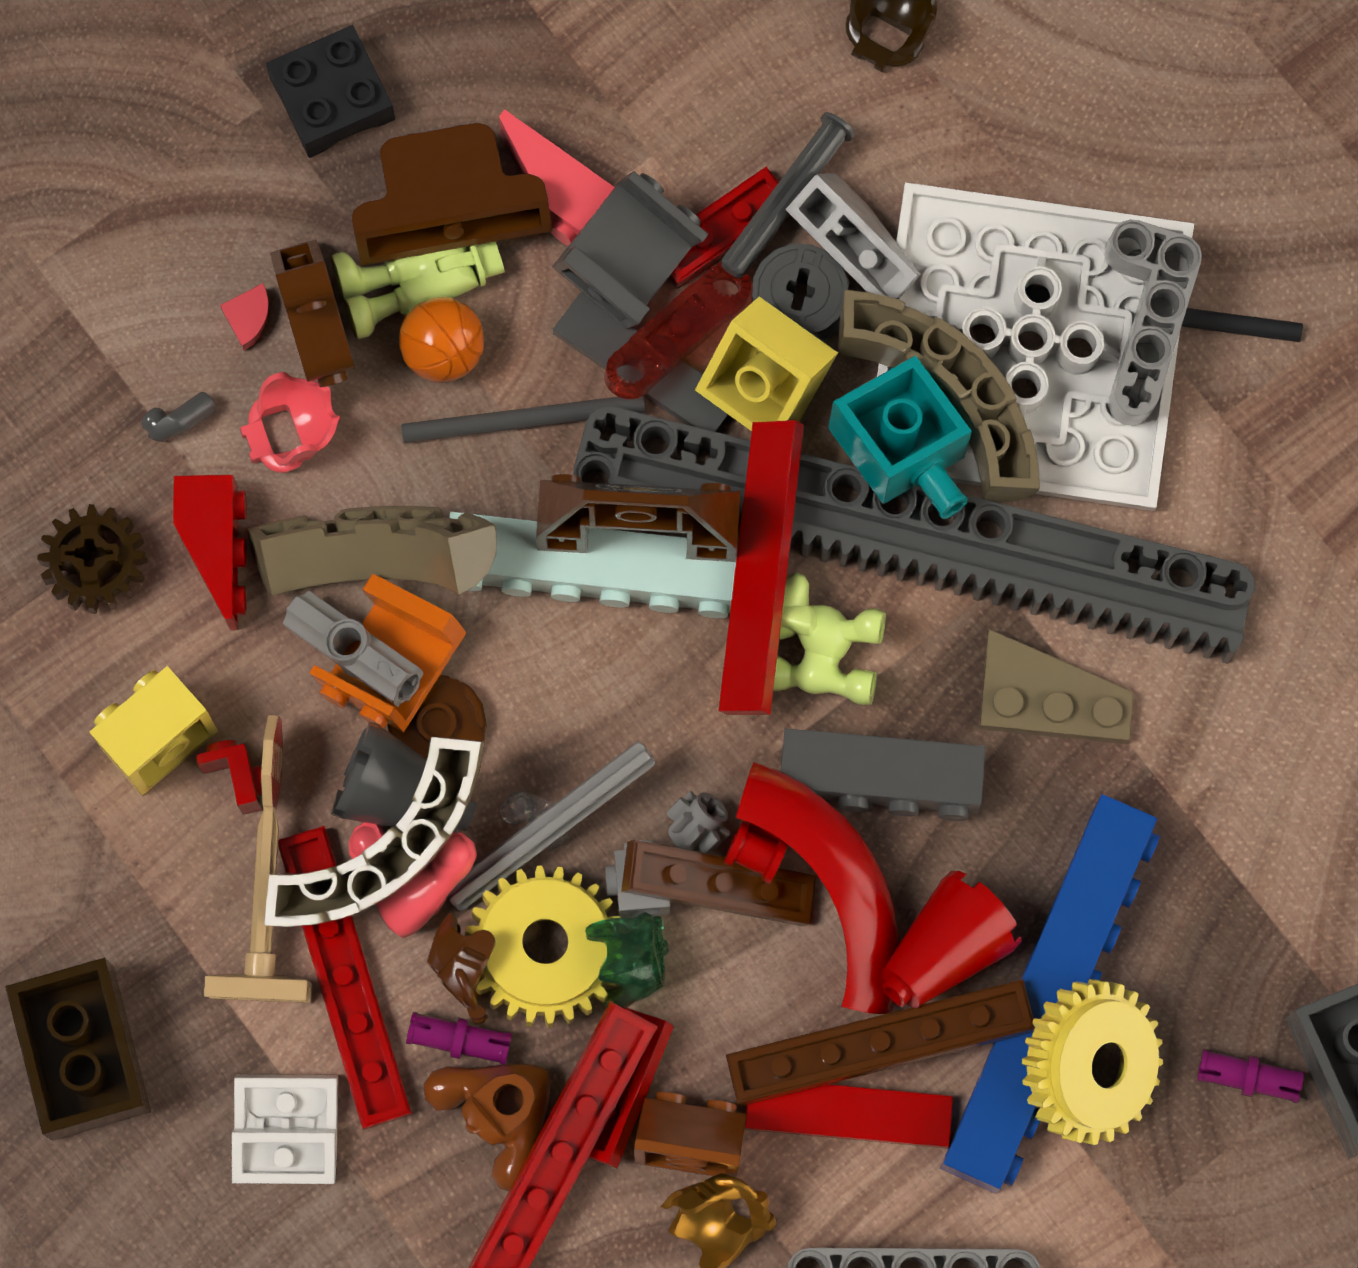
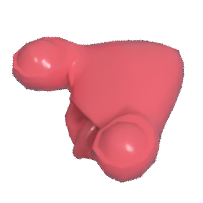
[349,822,477,938]

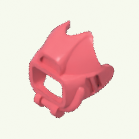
[240,372,340,473]

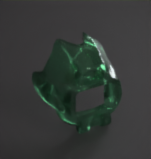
[585,912,669,1009]

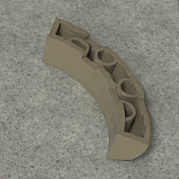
[838,290,1040,503]
[246,506,497,596]
[264,737,485,927]

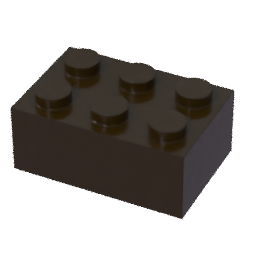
[5,957,151,1141]

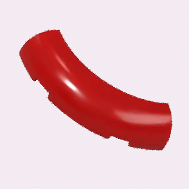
[736,761,899,1014]

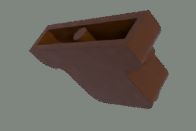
[352,123,552,265]
[270,239,355,387]

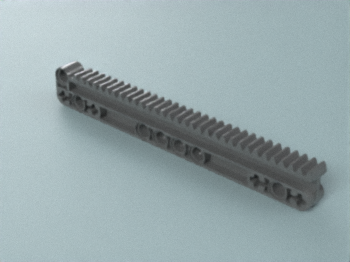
[573,406,1255,664]

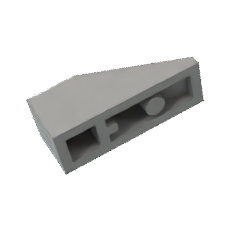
[785,173,921,300]

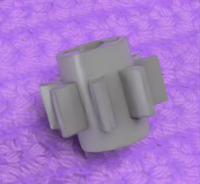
[666,791,730,854]

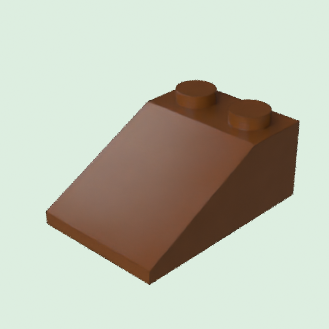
[634,1092,746,1177]

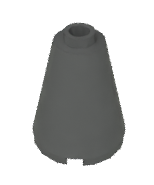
[331,722,477,832]

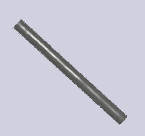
[401,394,645,443]

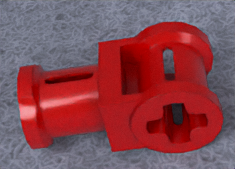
[723,820,788,884]

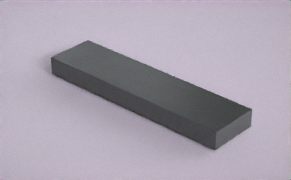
[553,292,730,432]

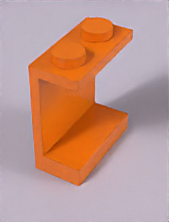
[309,573,467,732]

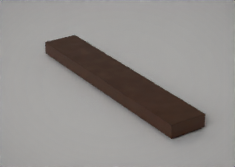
[726,979,1035,1107]

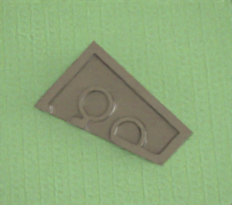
[979,629,1133,744]

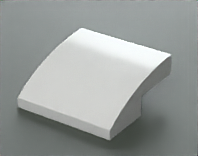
[232,1074,338,1184]

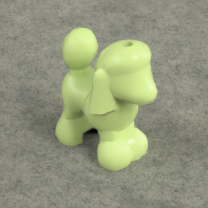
[773,572,886,705]

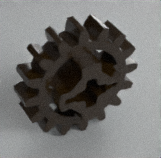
[37,504,148,614]

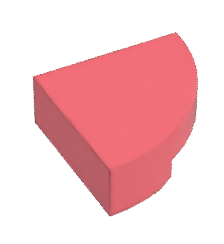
[220,283,270,351]

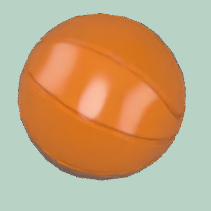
[399,297,485,383]

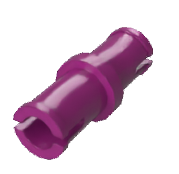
[406,1011,512,1065]
[1197,1049,1304,1104]

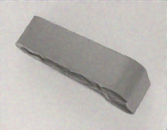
[1104,219,1202,426]

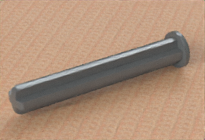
[721,112,855,278]

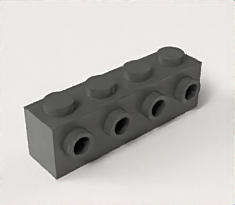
[780,728,986,821]

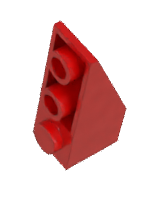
[173,475,247,630]

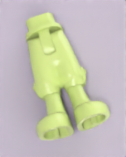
[331,241,505,339]

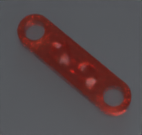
[604,262,752,399]

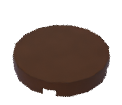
[387,675,487,759]

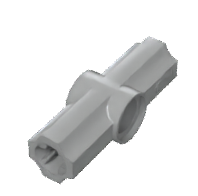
[283,590,424,707]

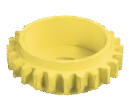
[465,865,625,1028]
[1022,979,1163,1145]

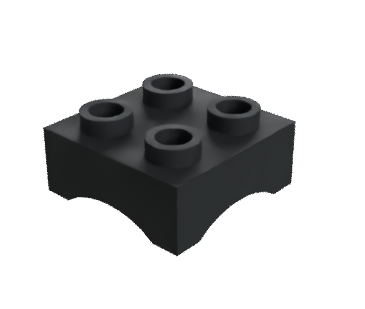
[266,25,395,158]

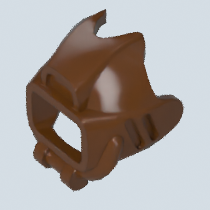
[427,913,496,1024]

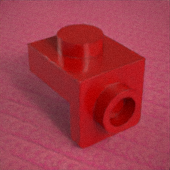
[196,740,262,815]

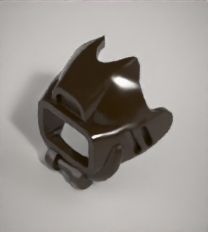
[846,0,937,72]

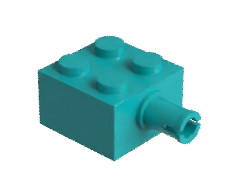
[828,355,972,519]

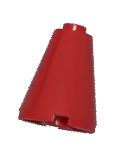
[882,871,1022,1008]

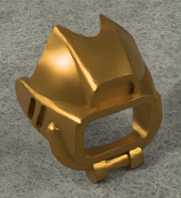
[660,1173,777,1268]

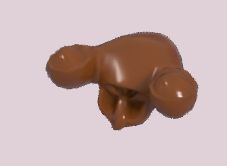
[423,1064,551,1191]

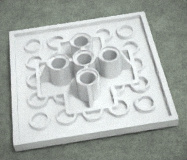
[877,182,1194,511]

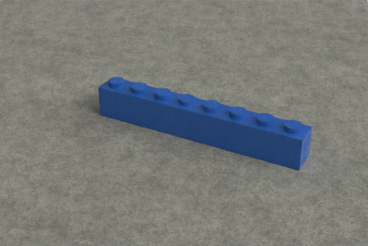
[940,794,1160,1194]

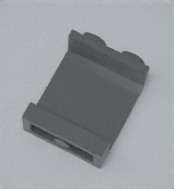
[552,171,708,329]

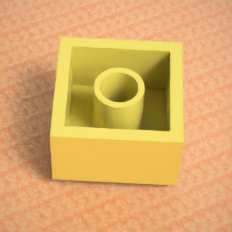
[695,296,838,431]
[89,666,218,796]

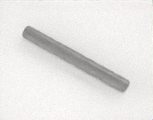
[447,742,655,911]

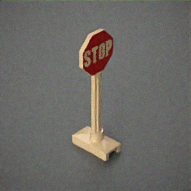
[204,715,312,1003]

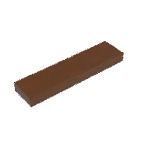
[621,840,816,926]

